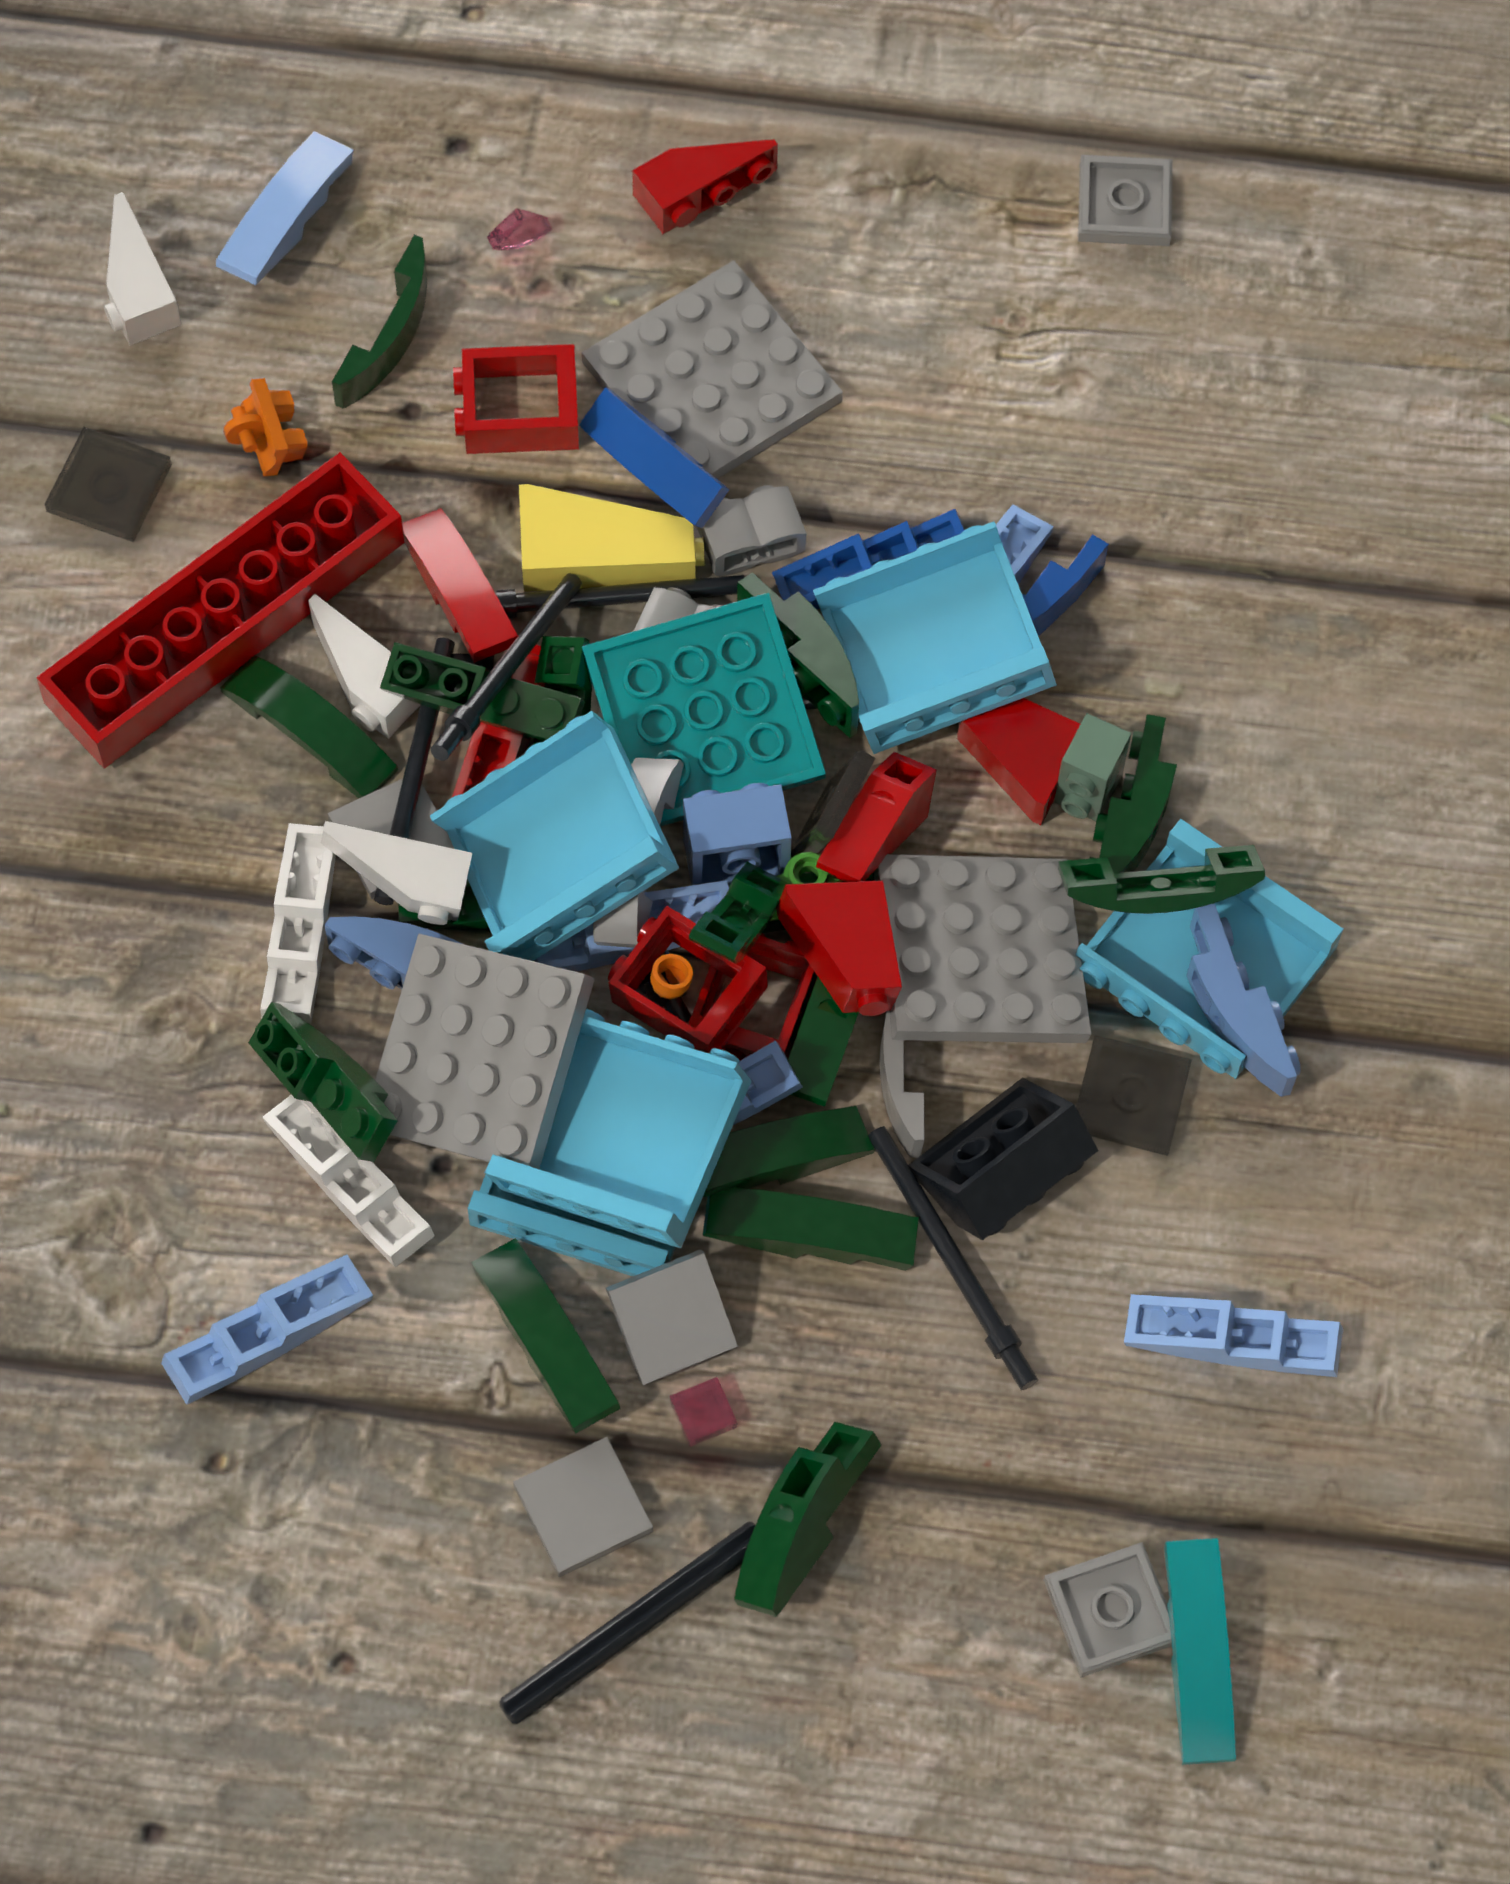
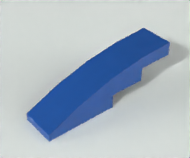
[579,387,730,528]
[772,509,965,610]
[1022,534,1109,636]

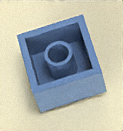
[683,783,792,886]

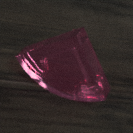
[487,208,553,250]

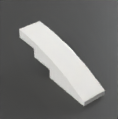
[260,823,336,1025]
[262,1095,435,1268]

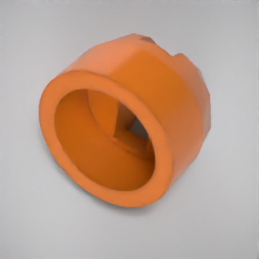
[650,954,693,999]

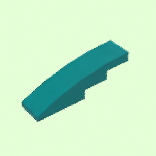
[1164,1538,1236,1765]

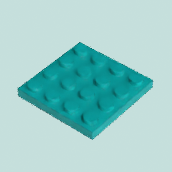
[582,592,826,827]

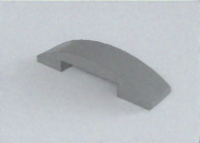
[593,758,684,948]
[880,1011,924,1158]

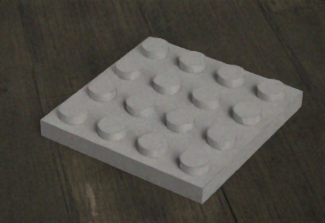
[582,260,843,479]
[874,854,1091,1043]
[375,933,595,1169]

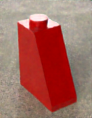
[957,698,1081,825]
[776,881,902,1016]

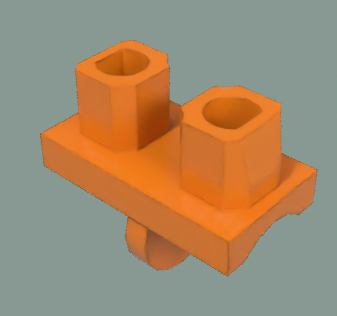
[223,378,308,477]

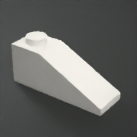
[104,192,181,345]
[308,594,421,739]
[321,821,472,925]

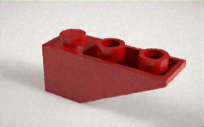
[632,139,778,234]
[816,752,937,882]

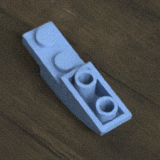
[1186,903,1301,1097]
[324,916,462,990]

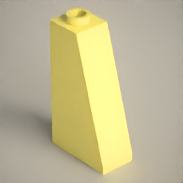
[519,484,704,592]

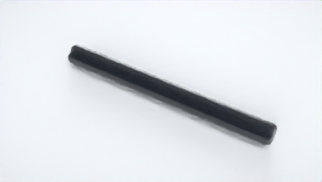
[499,1521,755,1724]

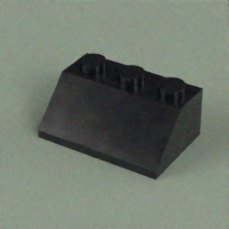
[909,1077,1099,1241]

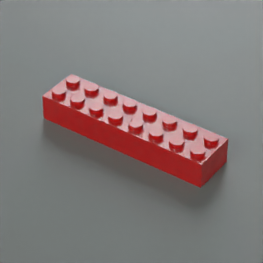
[36,452,405,769]

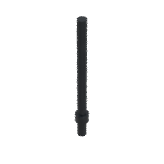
[431,573,582,761]
[496,575,745,618]
[374,638,455,905]
[868,1126,1038,1391]

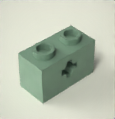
[1054,713,1131,821]

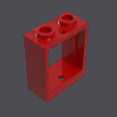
[453,344,579,454]
[608,906,768,1054]
[689,933,817,1061]

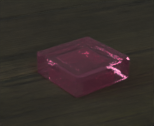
[669,1377,737,1447]

